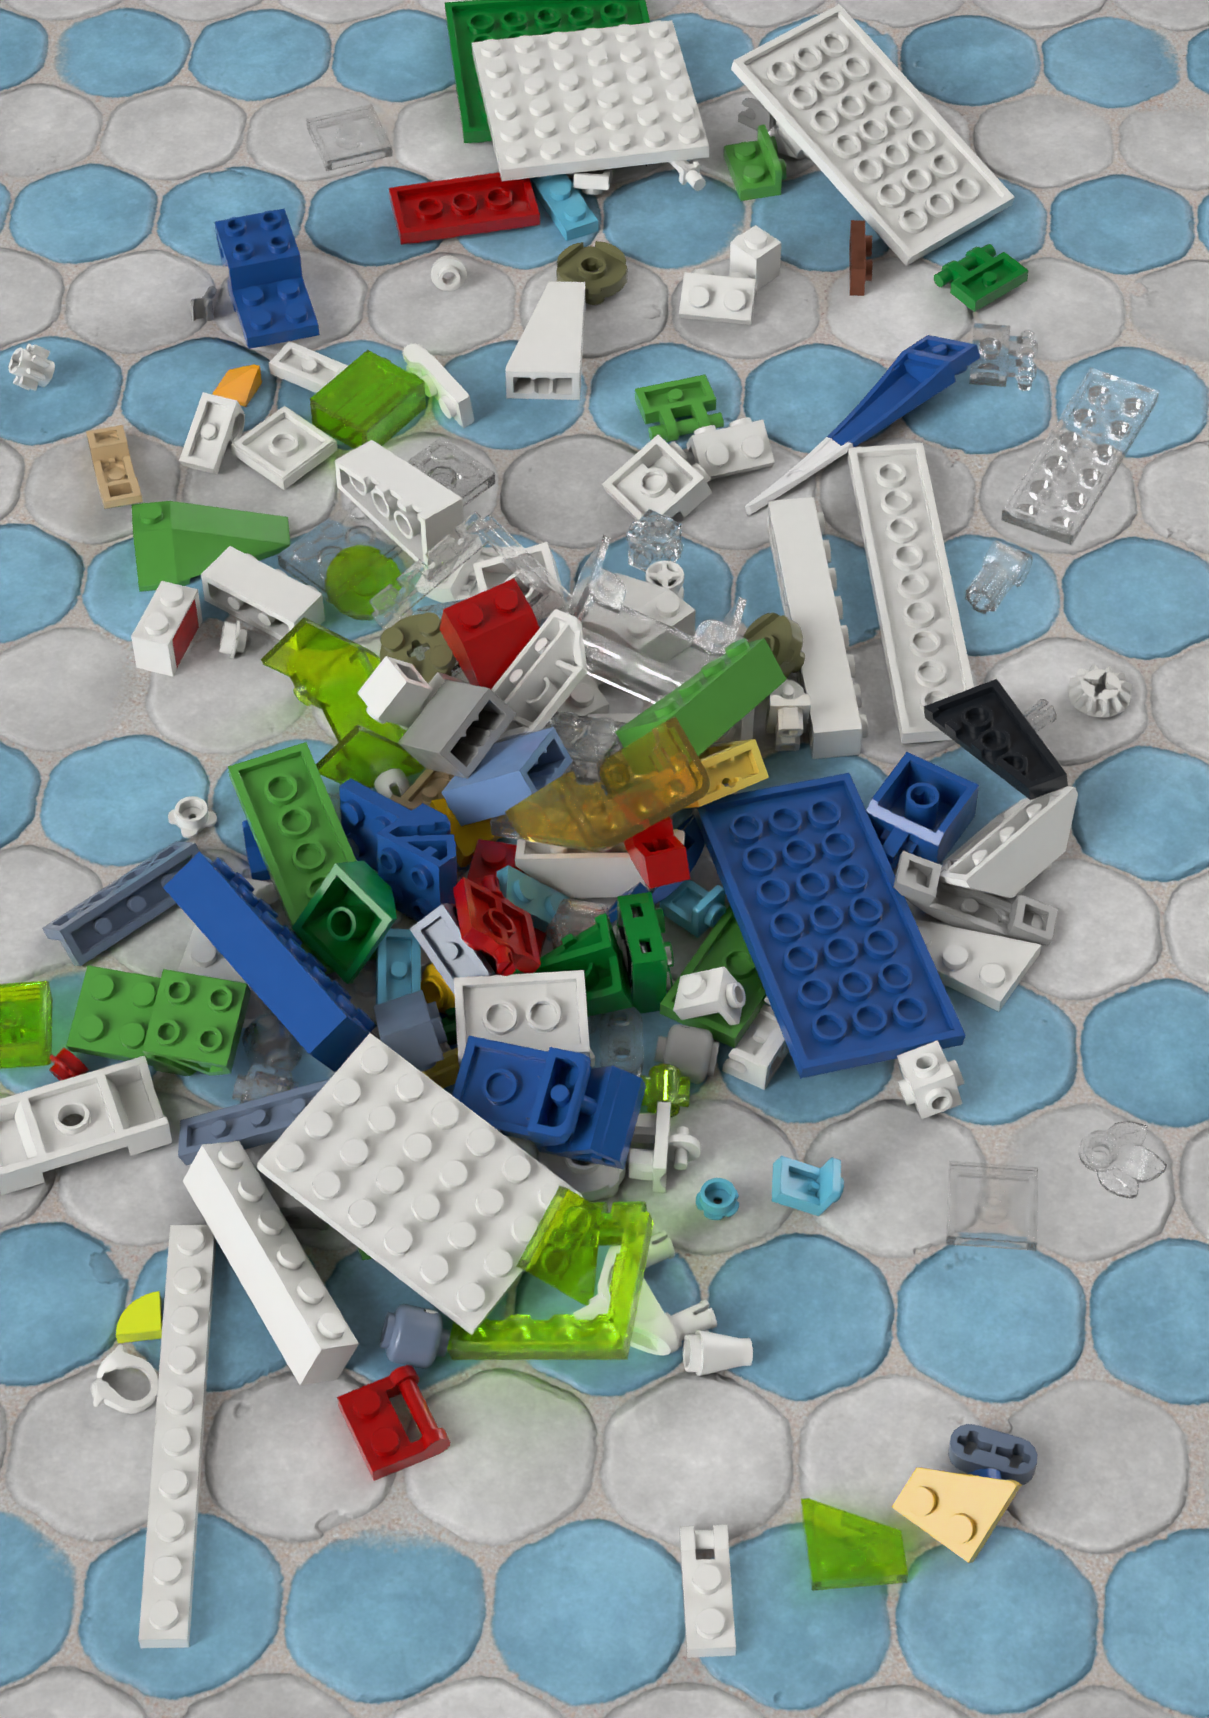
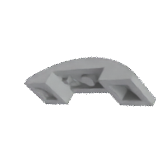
[894,851,1058,945]

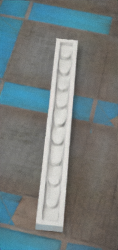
[138,1225,216,1648]

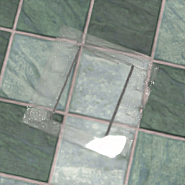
[369,511,583,684]

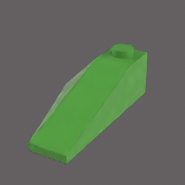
[131,501,291,592]

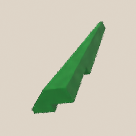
[442,913,633,1045]

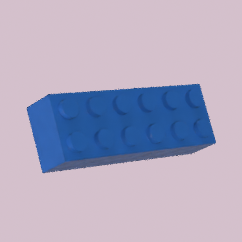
[163,851,379,1073]

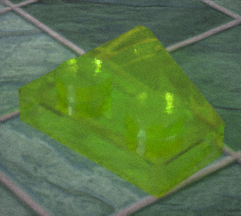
[800,1498,908,1591]

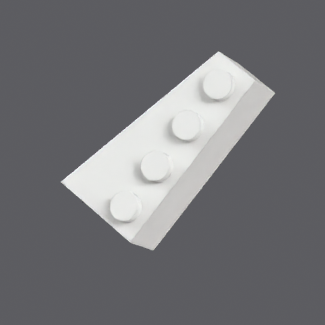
[335,440,466,574]

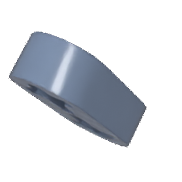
[948,1424,1038,1485]

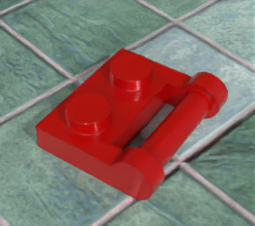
[337,1365,451,1481]

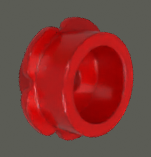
[49,1047,89,1081]

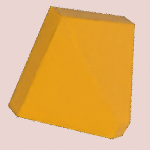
[212,364,262,407]

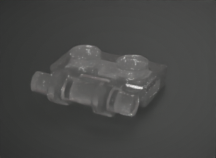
[969,323,1038,391]

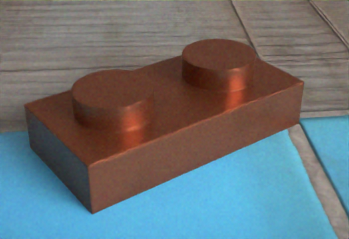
[849,220,873,296]

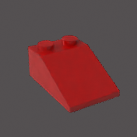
[439,578,540,690]

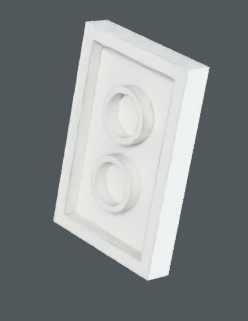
[454,970,590,1066]

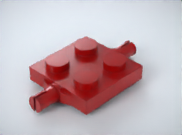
[453,875,541,976]

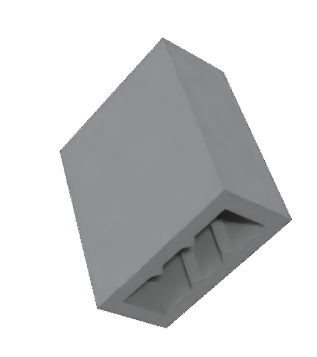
[398,680,517,779]

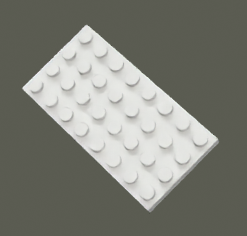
[731,4,1015,266]

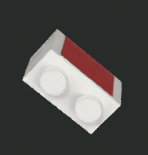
[131,581,202,677]

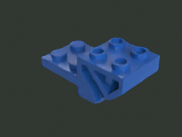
[214,208,319,349]
[339,779,457,922]
[452,1036,646,1170]

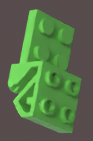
[66,965,252,1076]

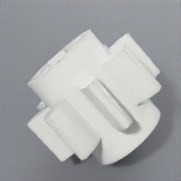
[8,344,55,391]

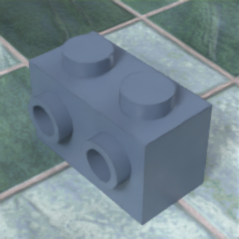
[373,990,448,1072]

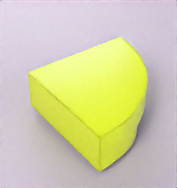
[116,1291,163,1343]

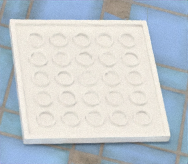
[472,20,709,181]

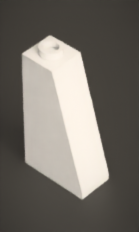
[505,281,585,400]

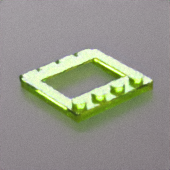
[447,1201,654,1360]

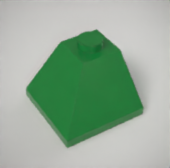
[292,861,397,984]

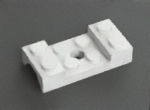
[0,1056,172,1195]

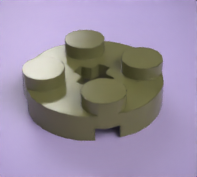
[556,241,628,305]
[380,612,456,683]
[743,613,805,679]

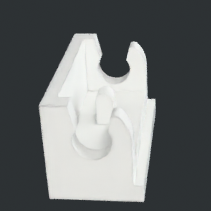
[722,996,789,1090]

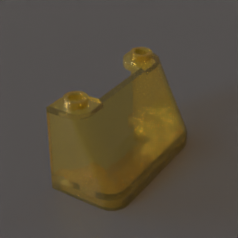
[505,716,710,853]

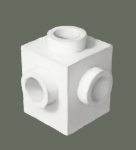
[897,1040,964,1119]

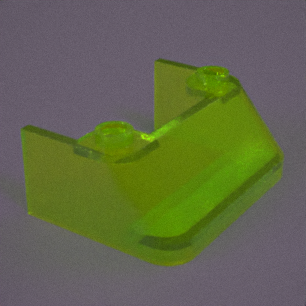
[261,617,425,789]

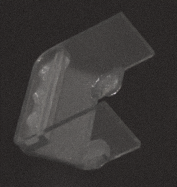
[567,535,747,704]

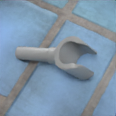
[191,286,217,321]

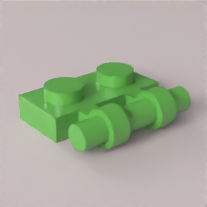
[635,374,724,442]

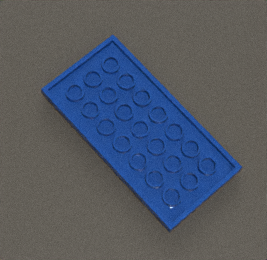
[692,773,966,1079]

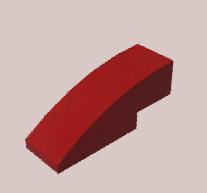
[610,795,690,889]

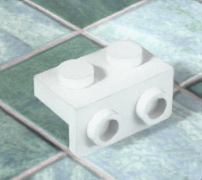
[679,269,757,325]
[686,417,775,480]

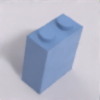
[441,727,573,826]

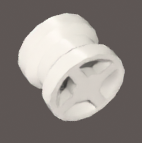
[645,560,684,600]

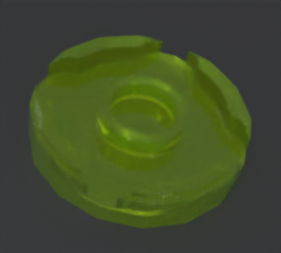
[325,545,402,621]

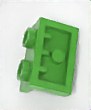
[723,125,787,201]

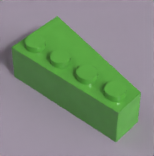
[615,638,787,774]

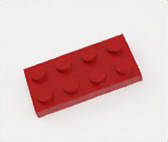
[389,172,540,245]

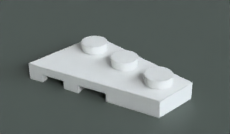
[915,919,1041,1012]

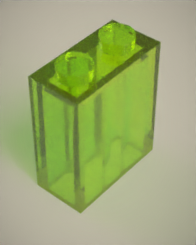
[310,349,426,449]

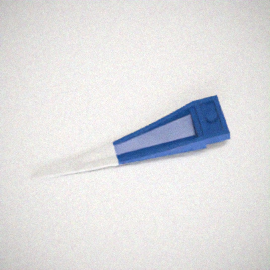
[745,335,981,516]

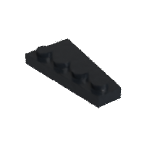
[923,679,1068,800]

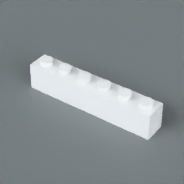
[183,1141,359,1385]

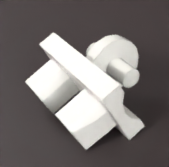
[765,680,811,751]
[629,1102,701,1193]

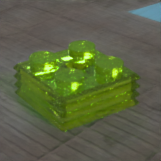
[0,981,53,1069]

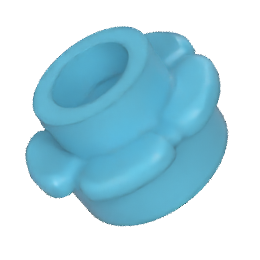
[696,1178,739,1220]

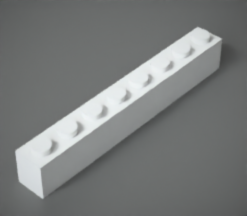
[767,497,868,759]

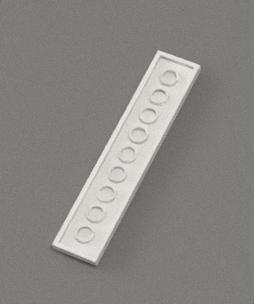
[848,443,974,744]

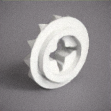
[1068,663,1132,718]

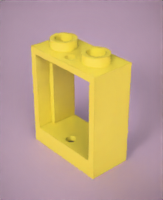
[644,739,769,810]

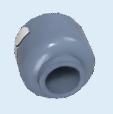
[380,1304,450,1369]

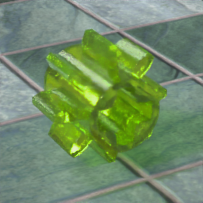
[639,1064,690,1118]

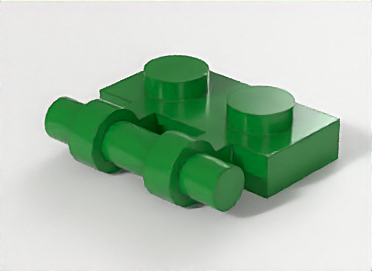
[933,244,1029,312]

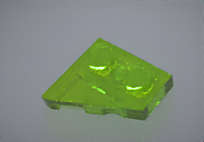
[516,1186,602,1306]

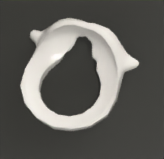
[91,1345,158,1414]

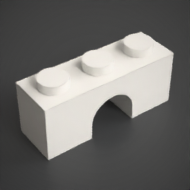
[358,656,465,730]

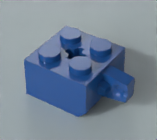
[866,752,979,871]

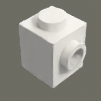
[730,225,781,290]

